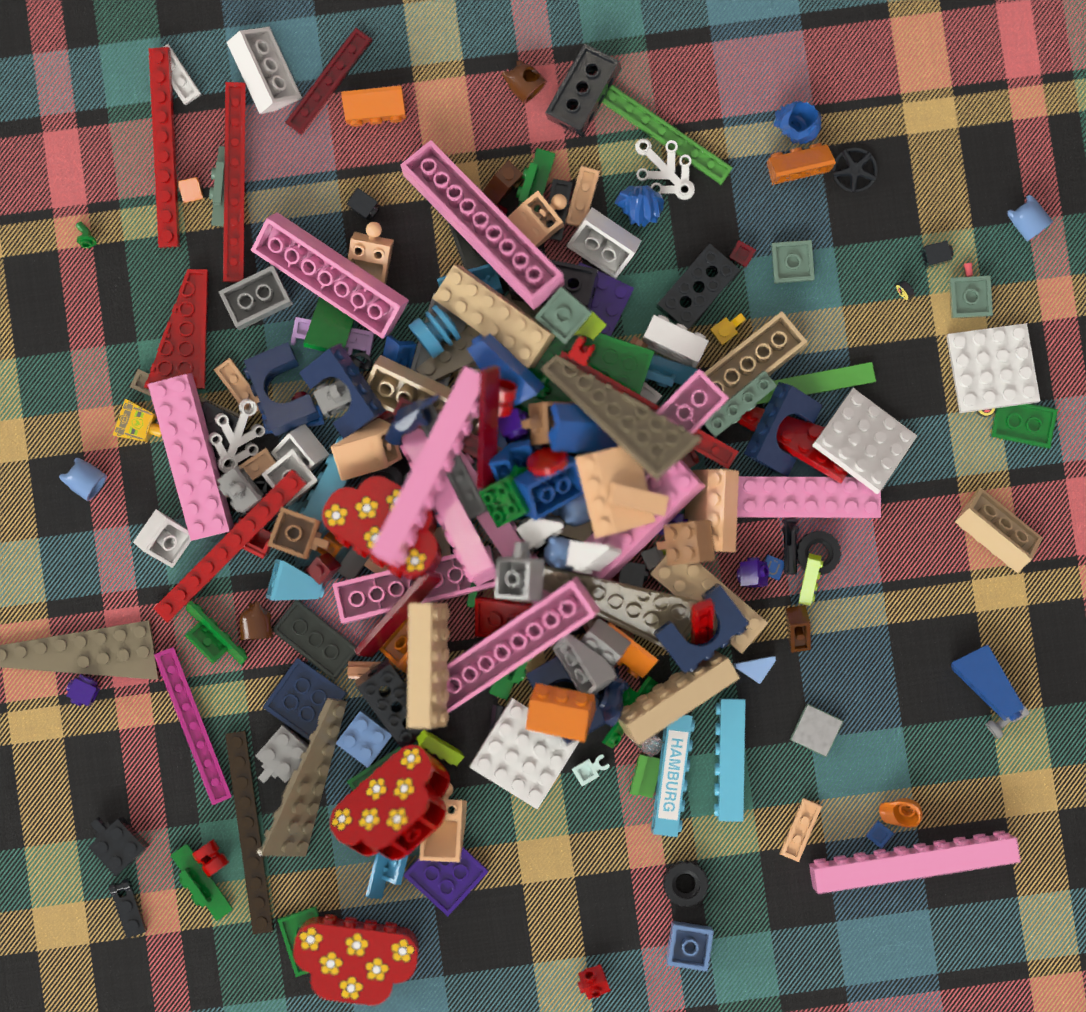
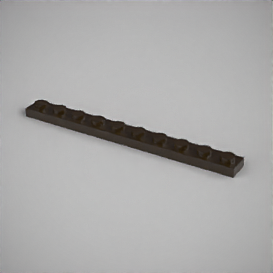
[225,731,274,935]

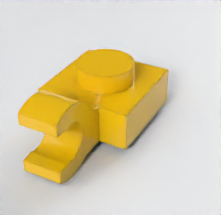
[710,313,746,345]

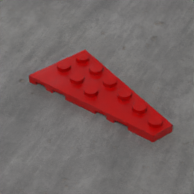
[144,269,208,389]
[738,407,848,484]

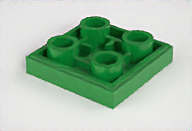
[479,475,530,528]

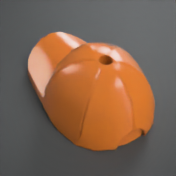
[879,798,922,828]

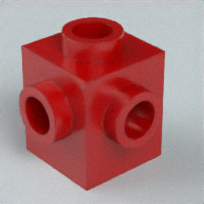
[577,964,611,1000]

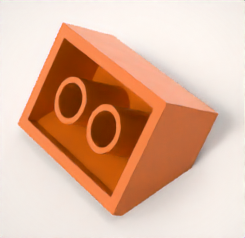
[341,86,406,127]
[767,143,836,185]
[379,618,450,675]
[607,622,658,679]
[526,683,596,742]

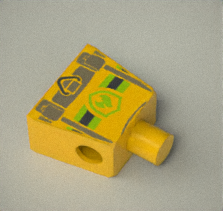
[113,399,162,442]

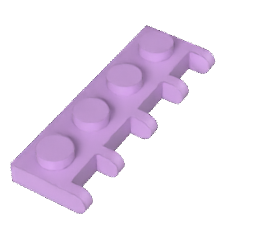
[291,317,375,359]

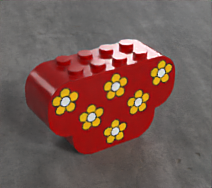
[322,476,442,581]
[330,745,450,860]
[293,914,419,1005]

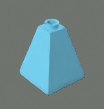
[265,559,325,601]

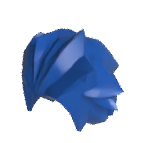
[773,101,822,145]
[615,185,664,227]

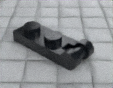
[109,878,147,938]

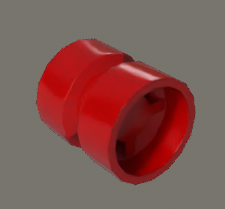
[498,379,518,417]
[192,839,229,877]

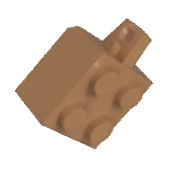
[521,402,575,445]
[267,507,330,560]
[656,520,715,565]

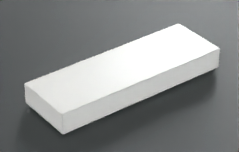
[164,44,202,105]

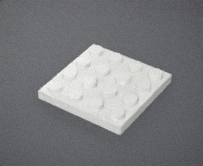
[946,323,1040,413]
[812,388,917,494]
[469,698,579,810]

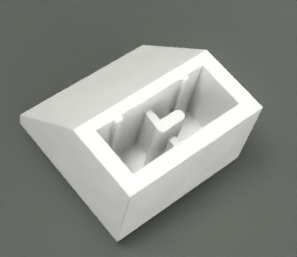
[516,514,565,549]

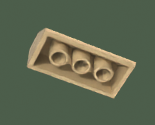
[955,488,1043,573]

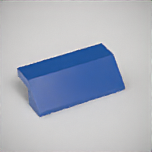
[548,403,620,453]
[489,439,534,521]

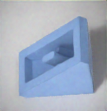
[734,656,776,684]

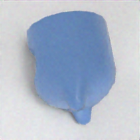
[1007,195,1053,242]
[59,458,107,501]
[552,494,591,527]
[544,537,573,571]

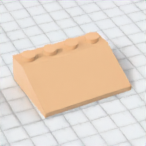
[576,446,656,538]
[685,469,739,552]

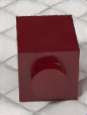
[306,552,341,585]

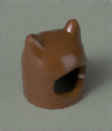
[502,60,547,104]
[239,601,273,640]

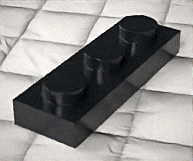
[547,179,572,242]

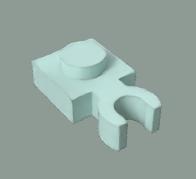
[572,754,610,786]

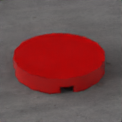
[527,447,568,476]

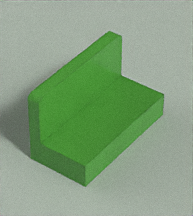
[629,753,660,798]

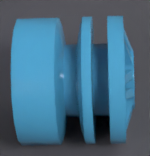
[408,305,461,359]

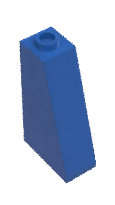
[467,333,545,407]
[951,645,1024,721]

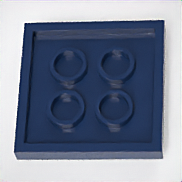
[262,658,347,742]

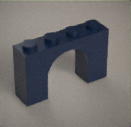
[243,342,320,436]
[299,343,386,439]
[744,382,823,477]
[653,583,750,673]
[526,657,606,746]

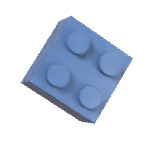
[335,710,392,768]
[666,921,713,971]

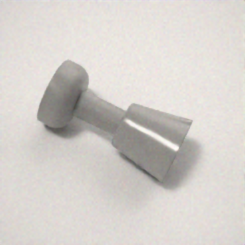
[985,705,1030,739]

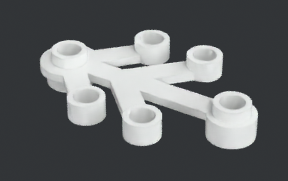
[635,139,695,200]
[208,399,265,473]

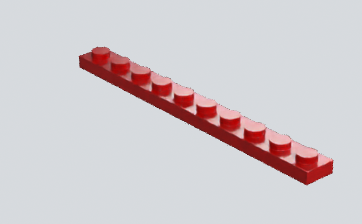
[149,47,180,248]
[223,82,246,283]
[559,351,738,469]
[153,469,308,623]

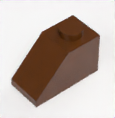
[482,160,523,205]
[786,605,811,653]

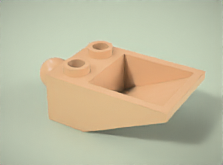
[507,191,567,247]
[348,222,394,284]
[331,418,406,481]
[419,783,467,862]

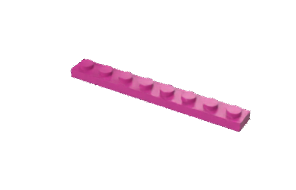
[154,647,232,805]

